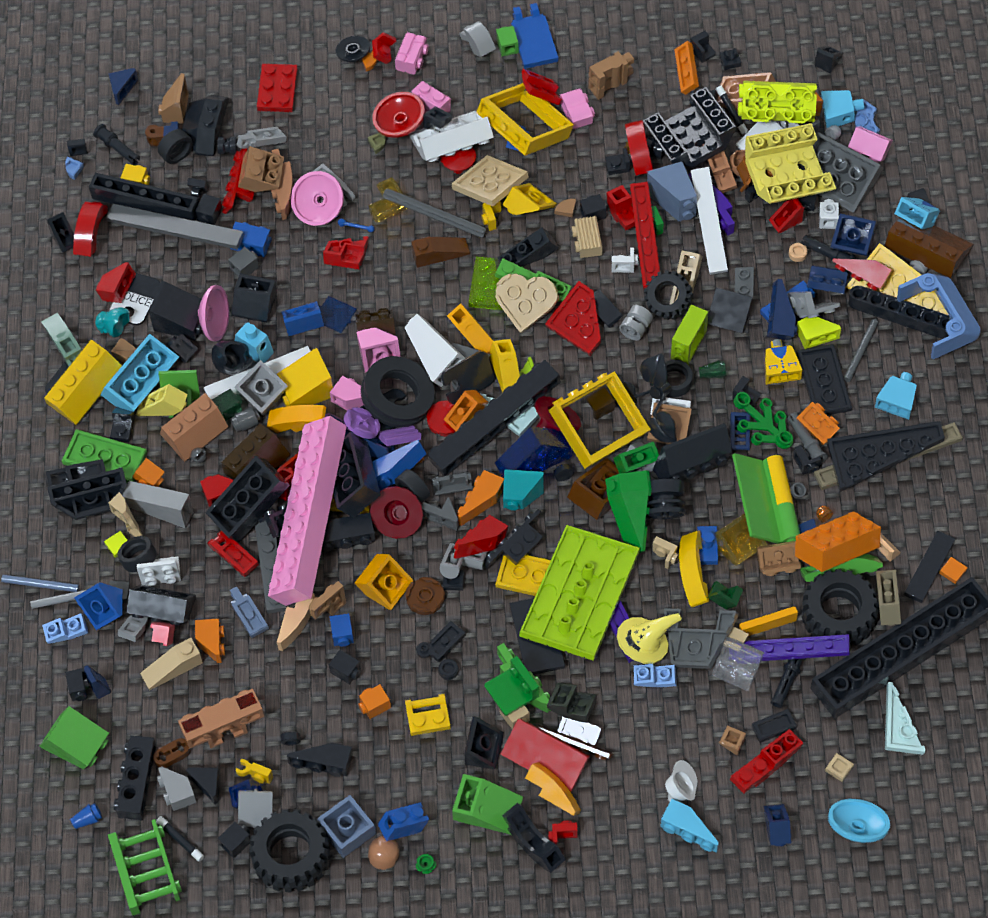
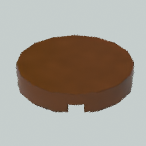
[405,577,445,615]

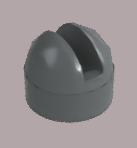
[190,448,206,463]
[790,482,806,499]

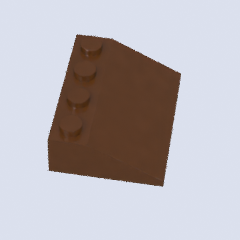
[884,218,974,278]

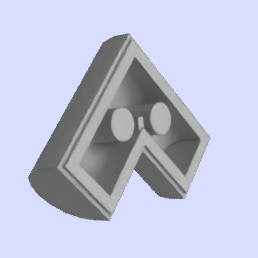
[440,543,488,579]

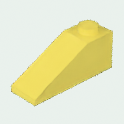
[135,384,188,416]

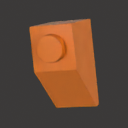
[444,390,488,431]

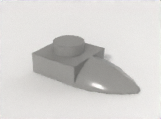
[118,615,148,642]

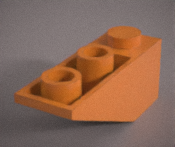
[457,470,504,526]

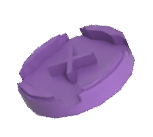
[344,407,381,439]

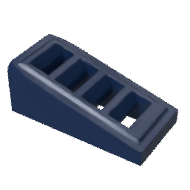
[730,412,750,451]
[84,665,111,699]

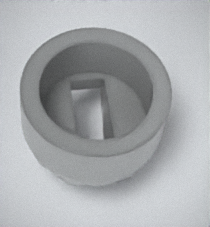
[825,125,841,140]

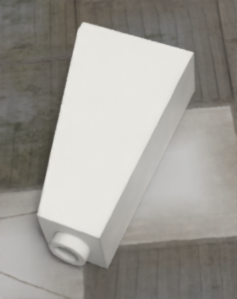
[405,314,465,387]

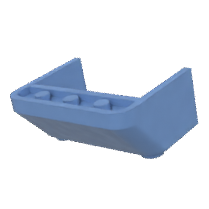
[897,273,980,359]

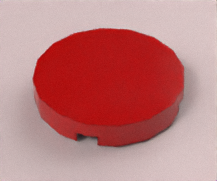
[426,400,456,437]

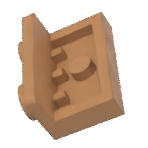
[757,541,801,576]

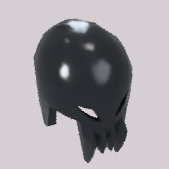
[211,341,252,375]

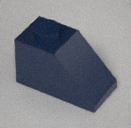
[763,804,791,846]

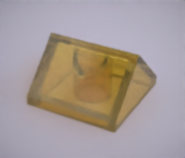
[715,513,767,566]

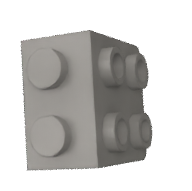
[787,291,840,318]

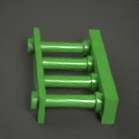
[108,819,182,916]

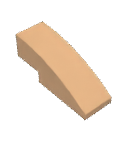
[277,593,315,651]

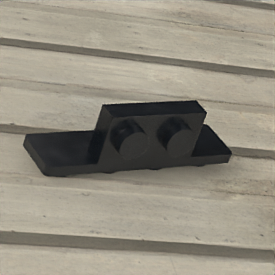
[485,509,543,569]

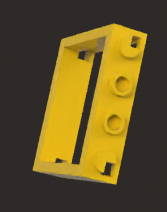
[476,83,574,156]
[549,371,651,469]

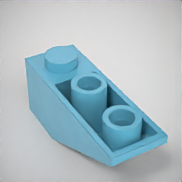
[661,799,719,853]

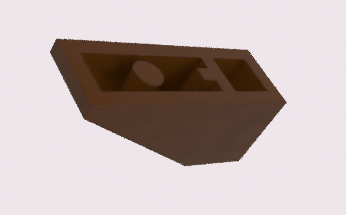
[411,237,470,268]

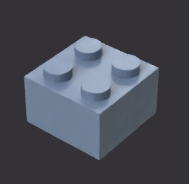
[317,795,376,858]

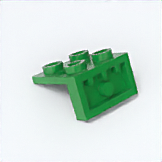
[484,656,539,716]

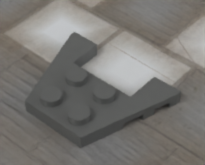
[664,608,739,669]

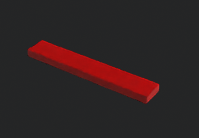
[630,182,660,290]

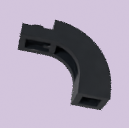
[502,803,566,873]

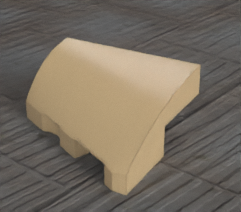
[109,492,143,537]

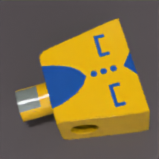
[765,339,802,385]

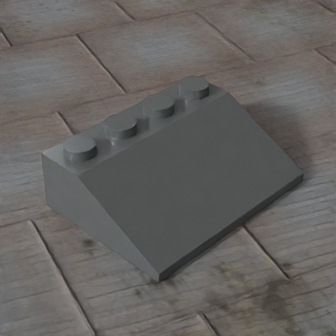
[798,132,884,213]

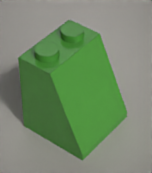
[39,706,109,769]

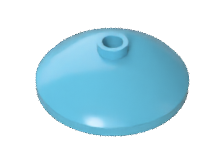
[828,799,890,843]

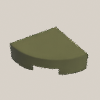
[368,133,386,154]

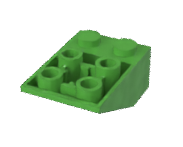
[452,774,523,834]

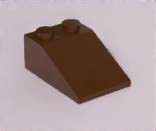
[567,458,619,520]

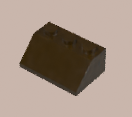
[221,423,291,480]

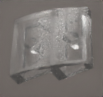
[712,636,764,691]

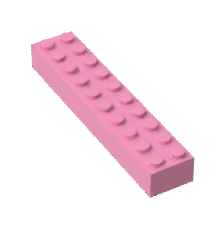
[268,416,347,606]

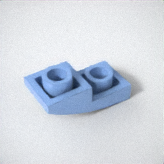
[42,613,88,643]
[634,664,677,687]

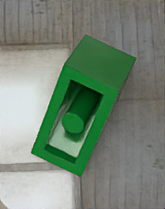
[613,441,659,474]

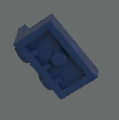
[807,265,848,294]

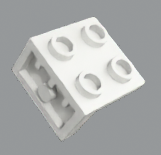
[137,556,181,586]

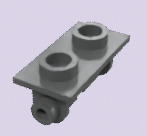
[735,267,754,300]
[432,471,473,496]

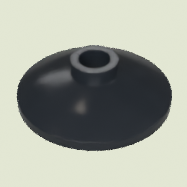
[335,36,370,62]

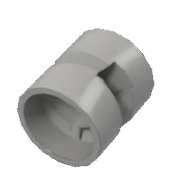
[619,305,653,341]

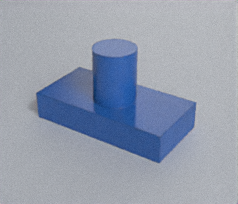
[697,526,718,565]

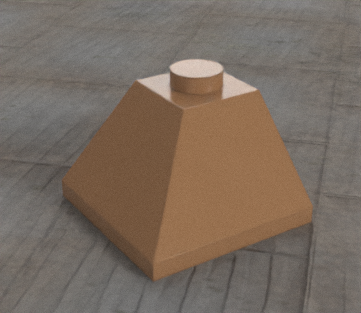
[158,73,189,124]

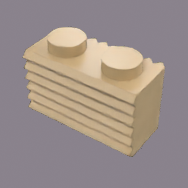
[571,216,602,258]

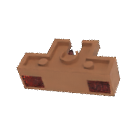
[178,689,264,749]

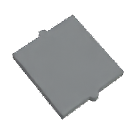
[238,789,273,828]

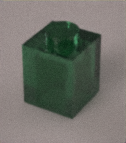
[212,389,243,421]

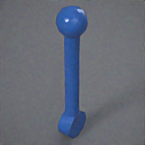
[338,219,375,232]

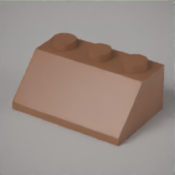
[160,393,228,462]

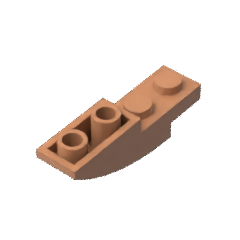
[702,144,737,193]
[271,149,294,220]

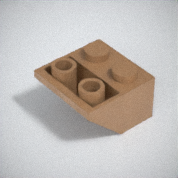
[238,146,284,192]

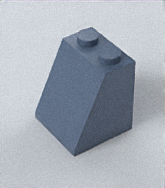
[647,162,697,221]

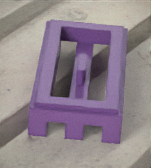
[378,426,421,446]

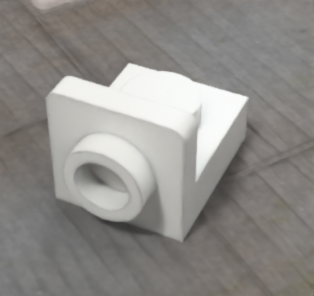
[612,248,638,273]

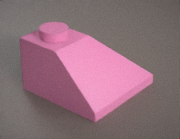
[356,328,401,373]

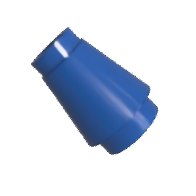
[70,803,102,829]

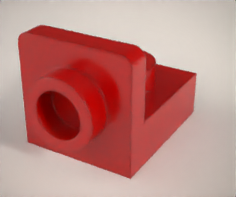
[372,33,396,64]

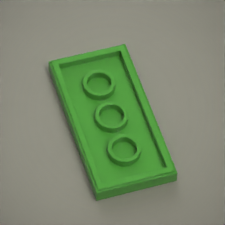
[62,429,147,483]

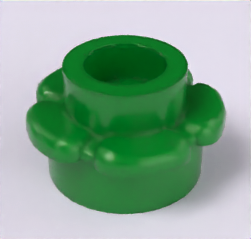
[416,854,436,874]

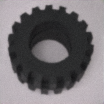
[644,270,694,320]

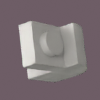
[459,21,496,57]

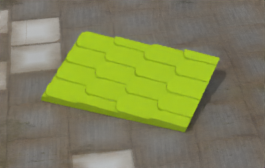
[519,525,640,661]

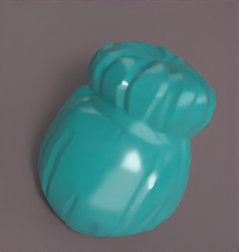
[95,307,130,338]

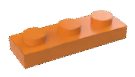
[674,41,699,95]

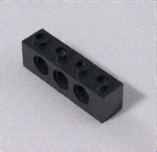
[114,735,157,821]

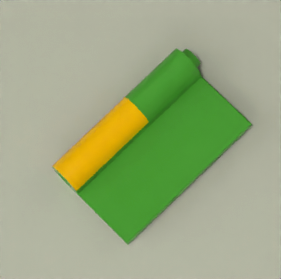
[732,453,800,544]

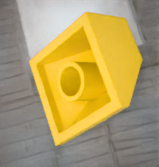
[502,183,557,215]

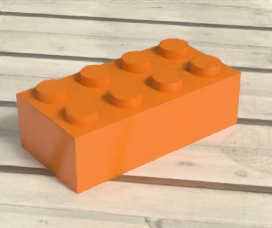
[795,512,881,572]

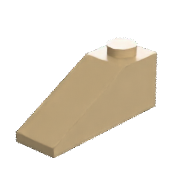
[669,251,702,305]
[140,638,203,691]

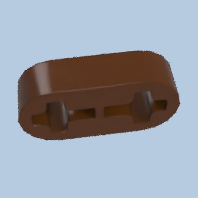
[153,738,191,768]

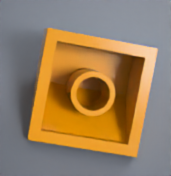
[355,554,414,610]

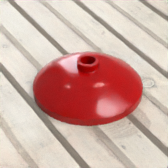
[372,92,425,138]

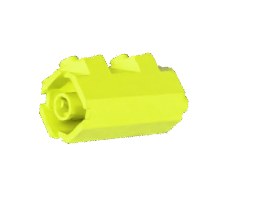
[738,81,817,123]

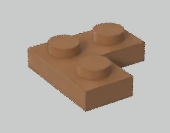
[309,581,346,620]

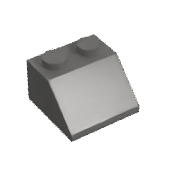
[234,360,288,416]

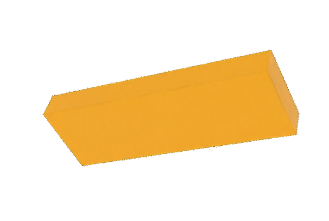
[739,606,798,636]

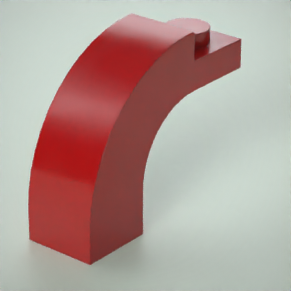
[625,120,653,175]
[73,202,108,257]

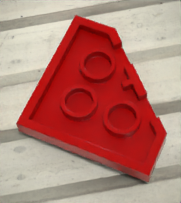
[545,281,602,356]

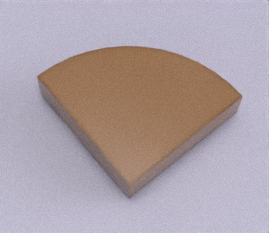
[555,199,576,217]

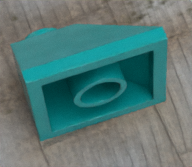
[503,470,544,510]

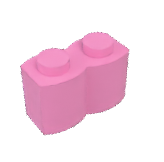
[560,89,595,129]

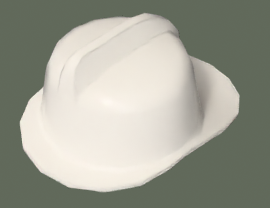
[665,760,697,802]

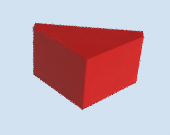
[769,198,804,233]

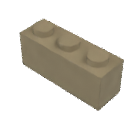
[876,570,901,626]

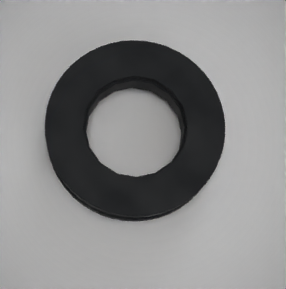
[360,356,434,427]

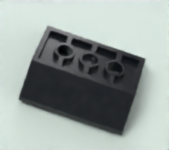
[643,87,736,167]

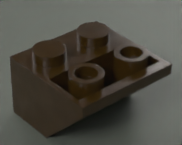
[355,308,396,336]

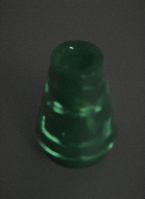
[699,360,727,378]

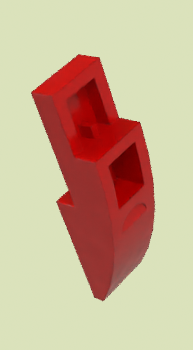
[730,729,803,793]

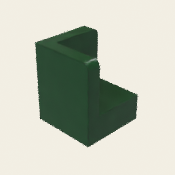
[708,581,743,610]

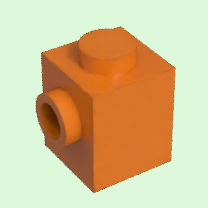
[132,458,164,487]
[358,684,391,719]

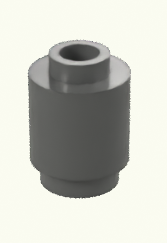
[231,407,260,432]

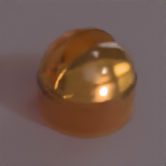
[816,506,833,523]

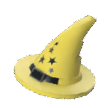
[617,613,682,664]

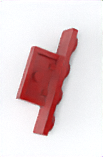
[222,148,254,214]

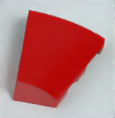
[323,236,369,270]

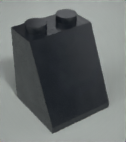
[149,281,202,341]

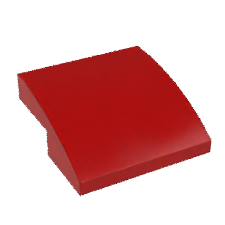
[522,68,562,105]

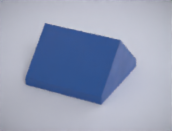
[281,301,324,336]
[74,582,122,630]

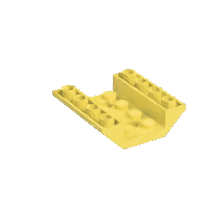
[745,123,836,204]

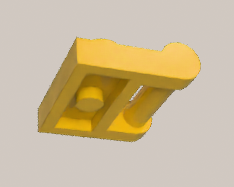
[405,694,451,736]

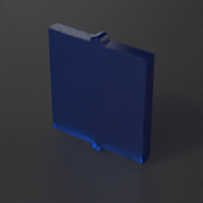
[319,296,357,333]

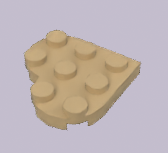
[495,274,559,333]

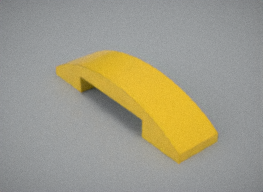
[679,530,709,608]

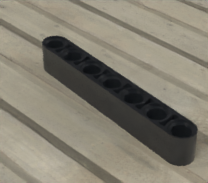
[848,286,970,346]

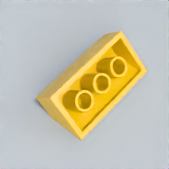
[44,339,122,425]

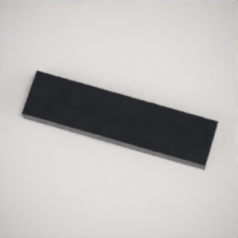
[904,530,955,603]

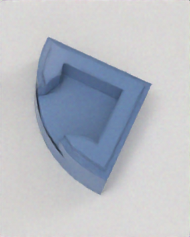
[65,157,84,180]

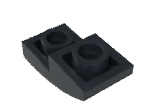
[594,289,623,328]

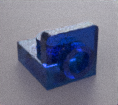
[229,779,263,808]

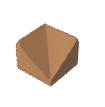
[111,338,137,363]
[719,725,746,755]

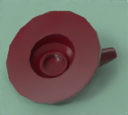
[522,396,581,445]
[370,486,423,539]

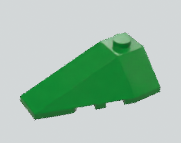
[605,470,651,553]

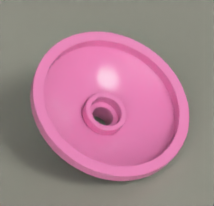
[291,171,344,226]
[198,285,229,341]

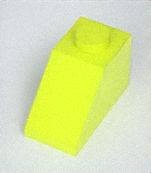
[797,317,841,349]

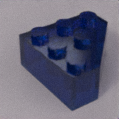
[495,427,574,478]

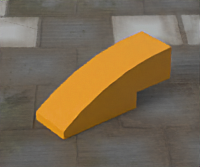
[267,405,326,433]
[525,763,581,816]

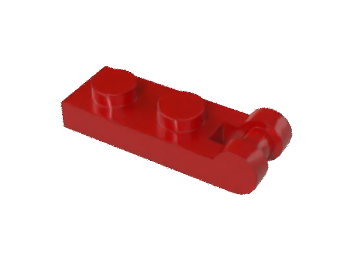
[207,530,259,577]

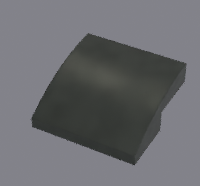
[547,683,597,723]

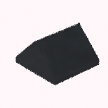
[464,716,504,770]

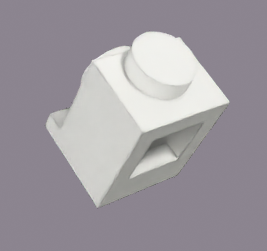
[819,199,839,229]

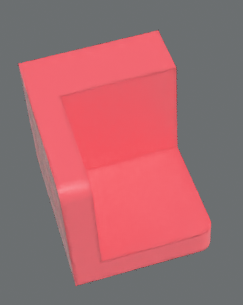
[150,621,175,646]

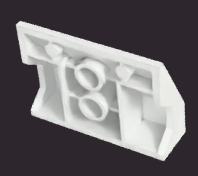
[409,111,494,162]

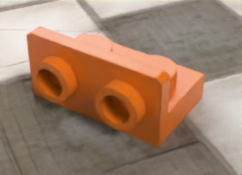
[796,402,840,445]

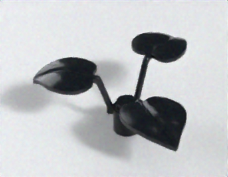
[611,353,677,443]

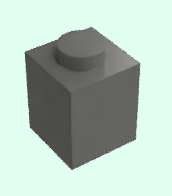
[228,247,259,277]

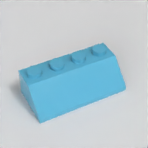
[101,334,179,412]

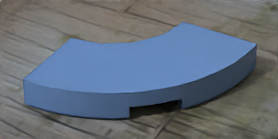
[855,99,880,134]

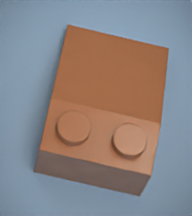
[718,72,776,111]

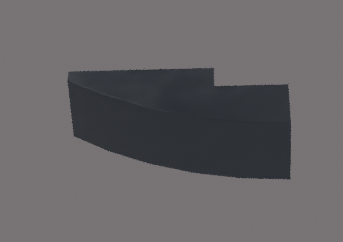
[44,459,106,490]

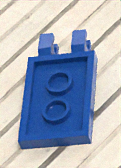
[511,3,558,69]

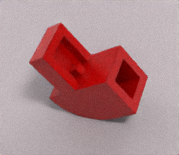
[606,185,635,231]

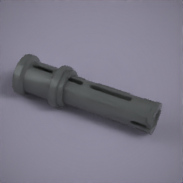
[787,412,828,463]

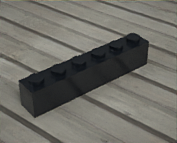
[89,172,199,221]

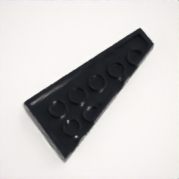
[827,421,945,492]

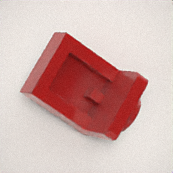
[548,821,577,844]

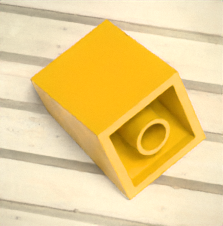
[277,348,333,407]

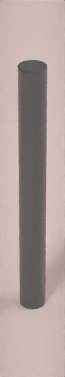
[844,319,879,382]

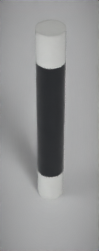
[716,85,748,135]
[156,816,204,862]

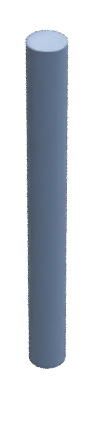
[1,575,79,592]

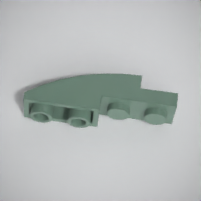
[41,313,82,366]

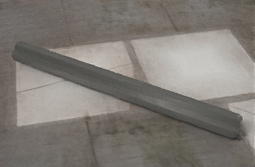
[383,189,486,238]

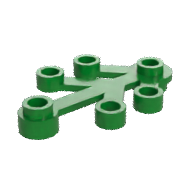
[734,392,793,449]

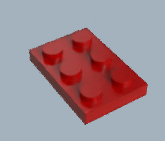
[257,64,298,112]

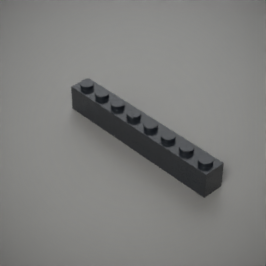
[428,359,561,476]

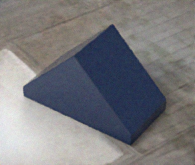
[109,68,138,105]

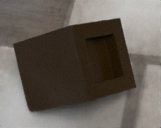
[586,387,615,420]

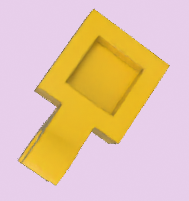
[235,759,273,784]

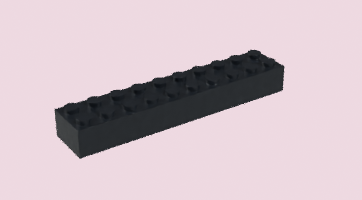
[810,577,988,719]

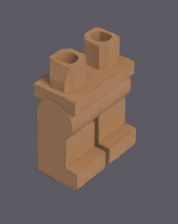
[588,52,634,100]

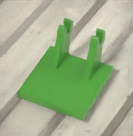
[158,370,200,418]

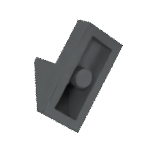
[422,497,459,531]

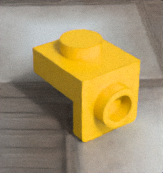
[481,201,501,231]

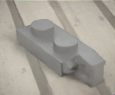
[237,127,287,148]

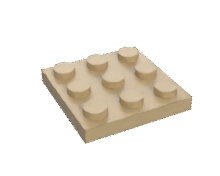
[452,155,529,206]

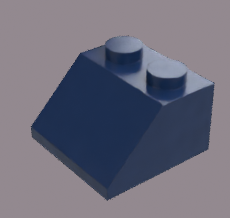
[831,214,876,256]

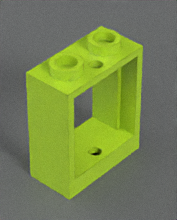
[671,305,708,364]

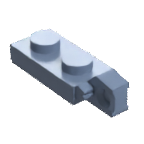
[230,586,269,638]

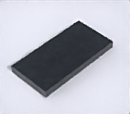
[797,344,852,415]
[509,598,565,675]

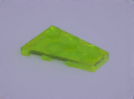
[468,256,503,310]

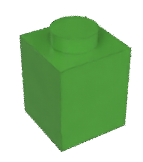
[496,26,519,56]

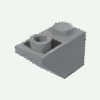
[157,767,196,811]

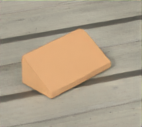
[877,533,900,561]

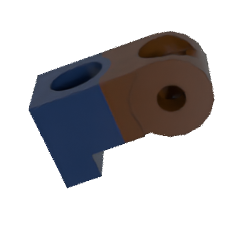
[145,121,180,146]

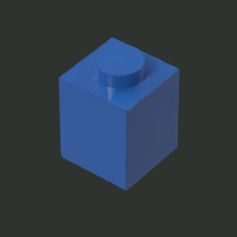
[330,613,354,647]

